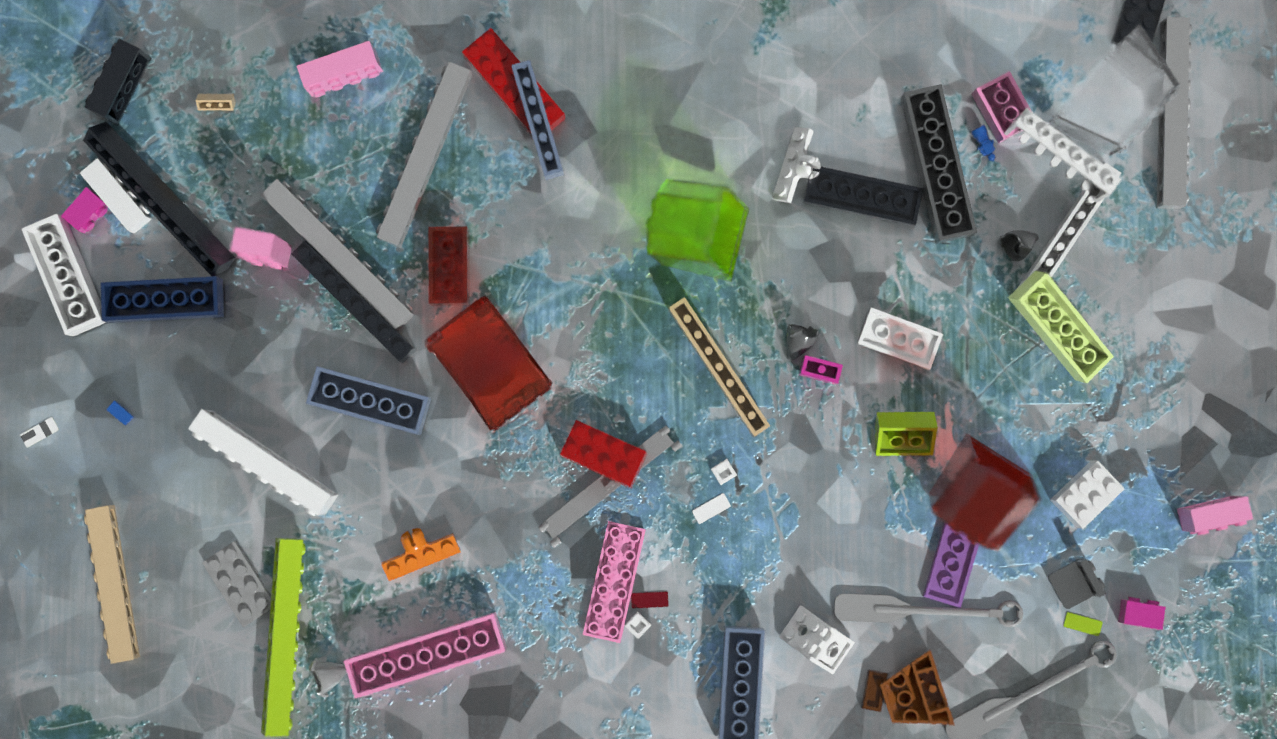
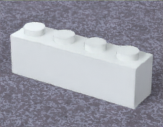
[80,158,151,233]

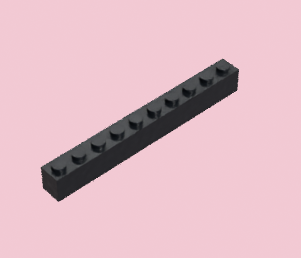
[83,121,235,276]

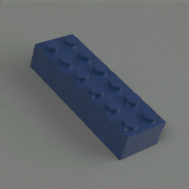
[101,276,224,323]

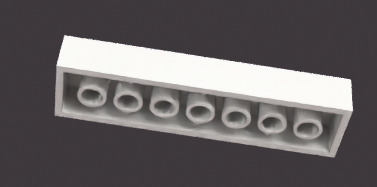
[188,409,338,516]

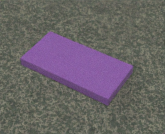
[923,522,982,608]

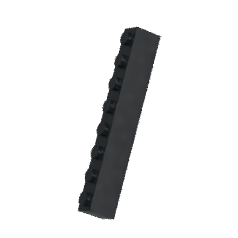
[291,240,416,363]

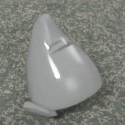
[309,659,347,698]

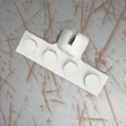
[772,127,821,203]

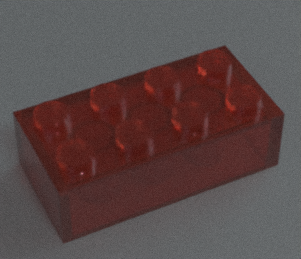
[428,226,470,306]

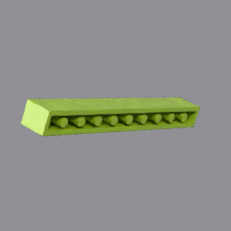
[261,538,305,737]

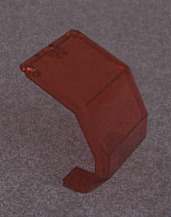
[424,296,552,431]

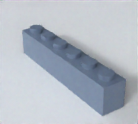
[511,60,564,180]

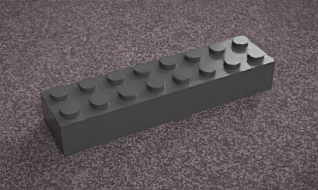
[901,84,977,244]

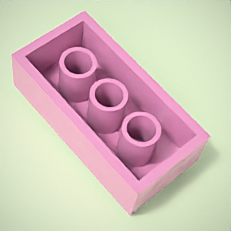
[297,41,383,97]
[231,227,292,270]

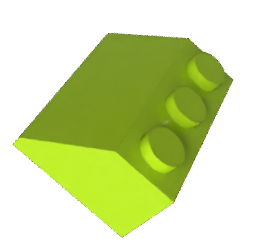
[875,412,938,456]

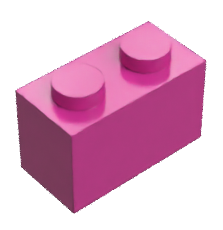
[61,187,108,234]
[798,355,843,385]
[1118,596,1166,630]

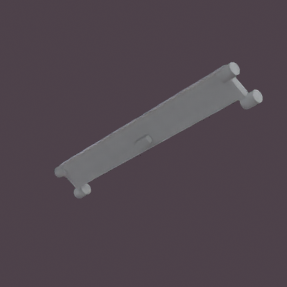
[538,426,682,548]

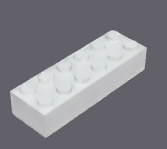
[22,214,106,336]

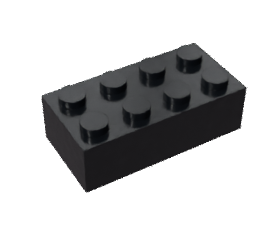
[85,39,151,125]

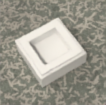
[711,459,737,485]
[624,611,652,639]

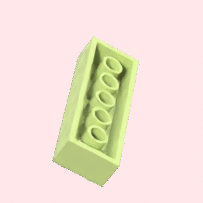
[1008,271,1114,383]

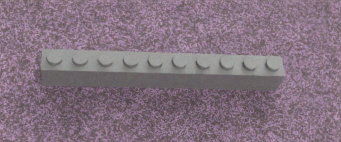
[1157,17,1192,209]
[376,62,472,248]
[261,179,414,331]

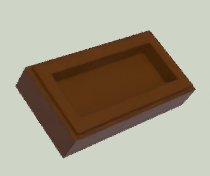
[861,669,888,712]

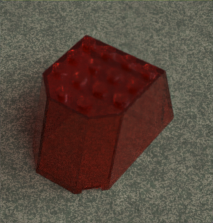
[929,433,1041,551]

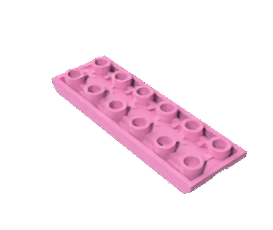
[583,521,646,643]

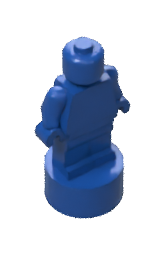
[971,125,996,161]

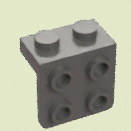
[1048,558,1106,609]

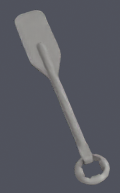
[834,593,1023,627]
[945,641,1117,739]

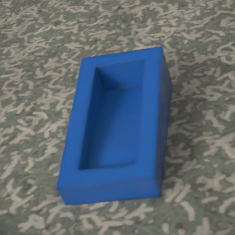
[106,401,134,426]

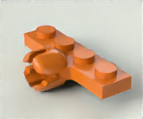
[381,528,461,581]

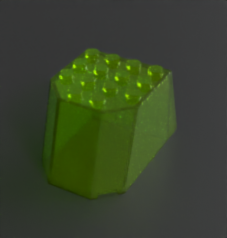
[646,178,749,282]

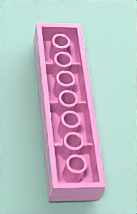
[344,612,507,699]

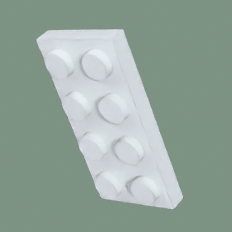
[857,308,943,370]

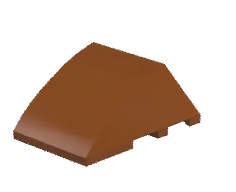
[880,650,955,725]

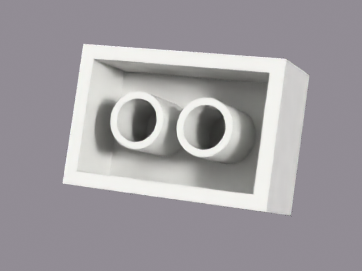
[1050,460,1125,529]

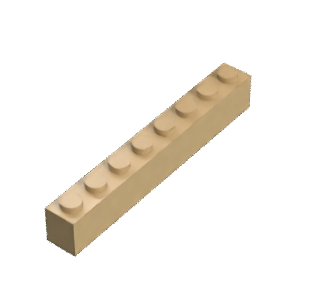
[668,297,770,437]
[84,505,140,664]

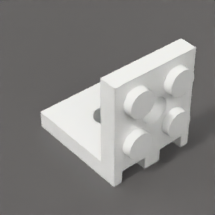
[779,605,855,674]

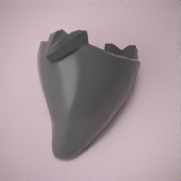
[1000,230,1039,261]
[786,324,819,360]

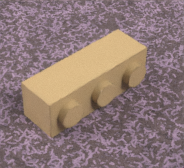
[196,94,236,110]

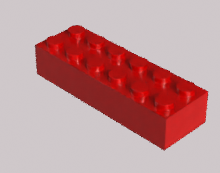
[462,28,566,138]

